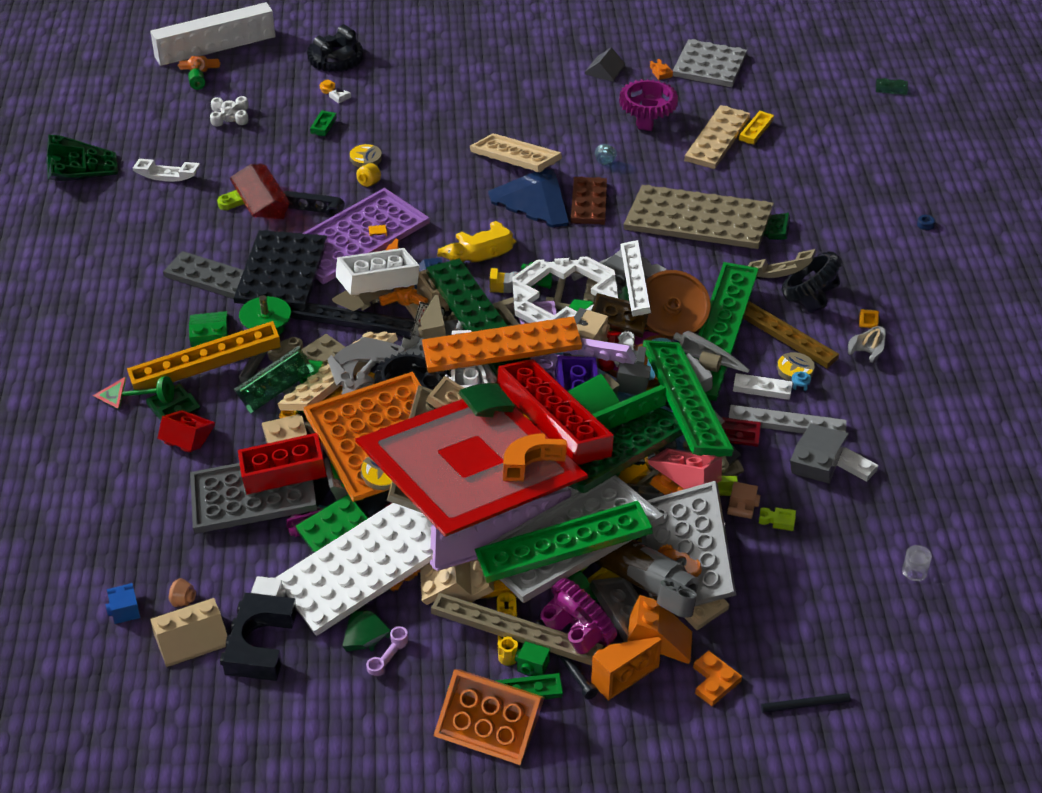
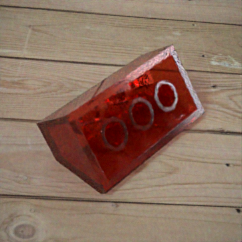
[230,164,290,219]

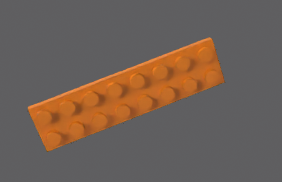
[422,316,582,373]

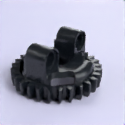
[307,24,363,73]
[781,251,842,313]
[374,352,445,390]

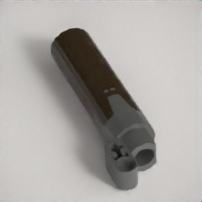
[594,539,699,618]

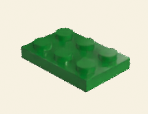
[296,494,368,553]

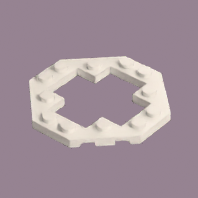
[512,257,618,323]

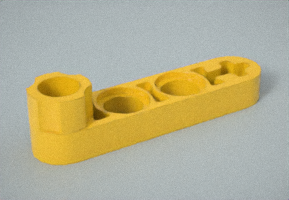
[497,592,518,666]

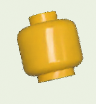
[356,163,381,187]

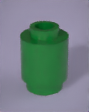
[188,68,205,90]

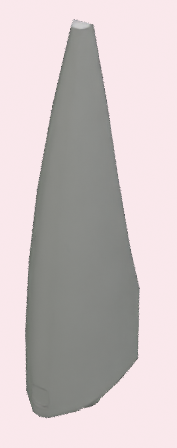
[673,331,750,373]

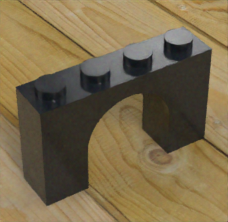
[220,593,297,681]

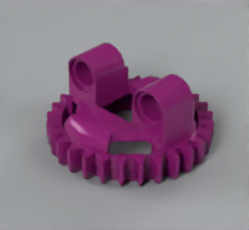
[619,78,678,131]
[540,578,617,654]

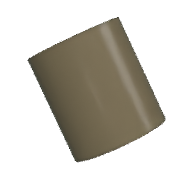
[699,351,722,372]

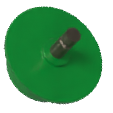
[239,295,291,335]

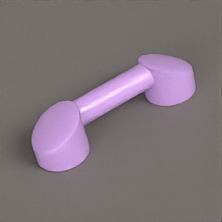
[366,626,408,676]

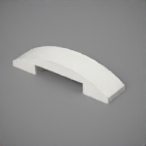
[133,159,200,182]

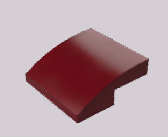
[721,417,761,447]

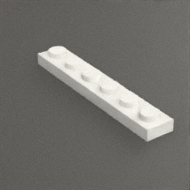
[620,240,651,316]

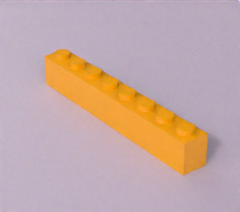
[127,321,281,390]

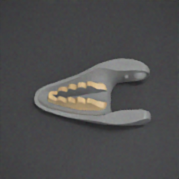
[848,326,885,363]

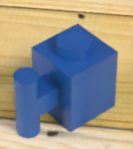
[105,583,140,624]

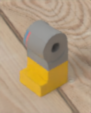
[490,268,519,293]

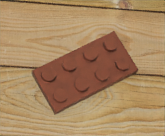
[571,176,607,225]

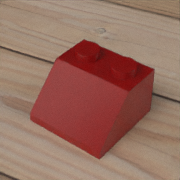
[157,410,215,452]

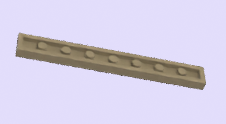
[431,592,604,666]

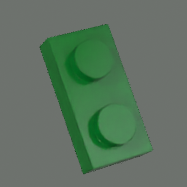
[310,110,337,136]

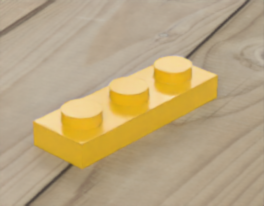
[739,111,774,145]

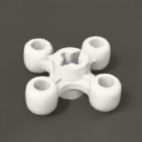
[210,96,249,127]

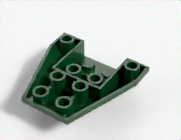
[46,134,118,181]

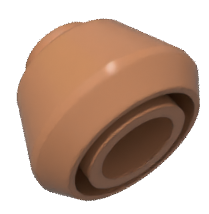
[169,578,196,607]

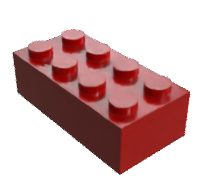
[238,433,327,495]

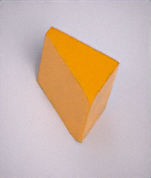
[859,309,879,328]

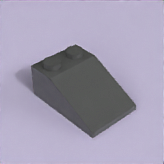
[790,423,848,484]

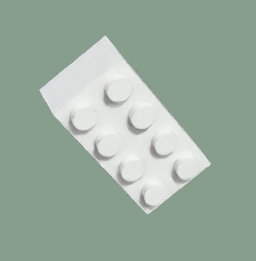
[336,248,420,295]

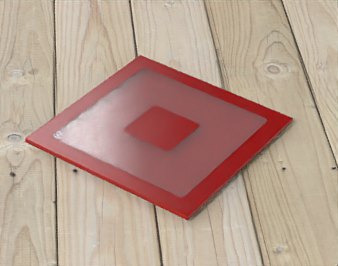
[355,399,588,537]

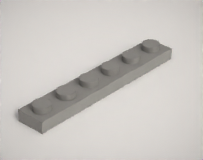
[729,405,847,433]

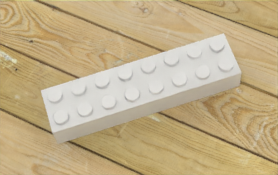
[150,2,275,66]

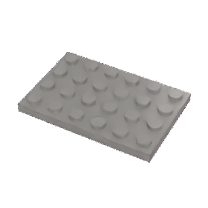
[641,481,736,606]

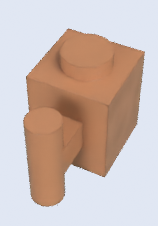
[727,482,761,519]

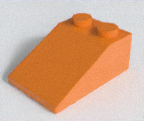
[627,595,692,664]
[591,637,662,701]

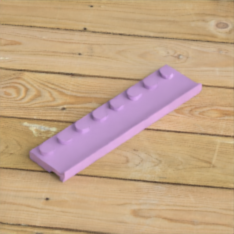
[430,487,571,571]

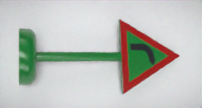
[93,376,174,410]

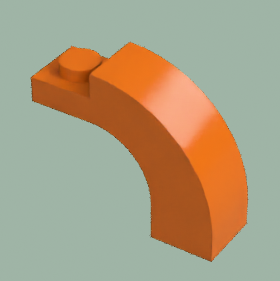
[503,434,567,481]

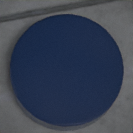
[917,215,935,230]

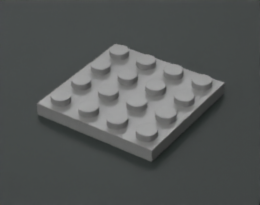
[673,39,747,87]

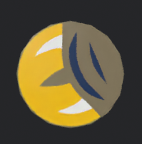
[349,144,382,168]
[777,352,815,381]
[361,457,392,490]

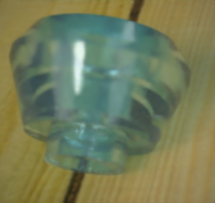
[595,144,617,166]

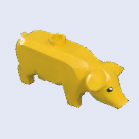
[437,221,516,263]

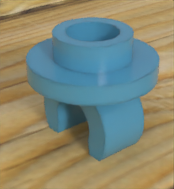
[792,371,811,391]

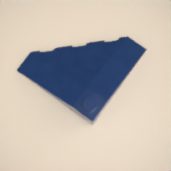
[488,169,569,228]

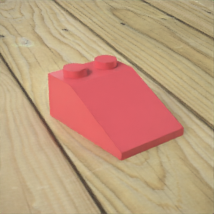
[648,448,722,489]

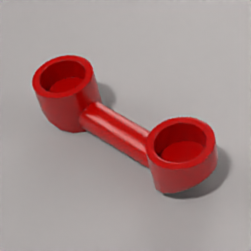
[598,330,621,371]

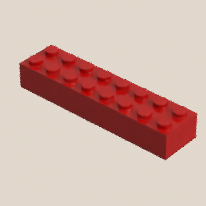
[497,359,614,465]

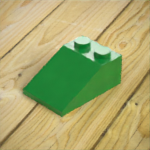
[189,311,229,347]

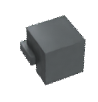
[616,346,651,395]

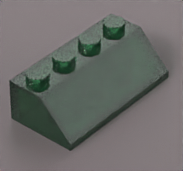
[234,346,314,414]

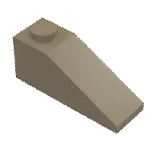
[418,295,446,339]

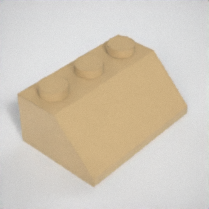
[151,598,227,667]

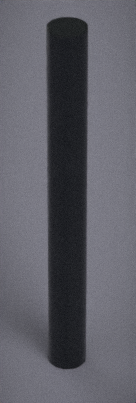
[761,693,851,713]

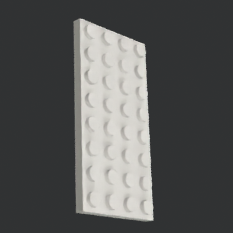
[276,503,433,636]

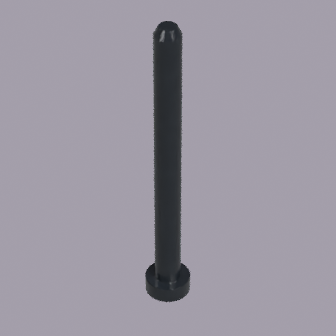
[536,620,598,700]

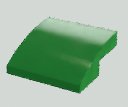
[567,374,620,414]

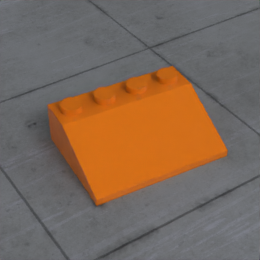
[433,669,544,765]

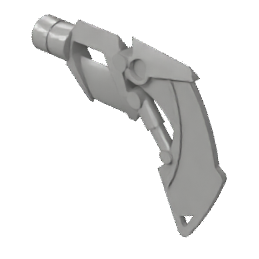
[327,337,404,394]

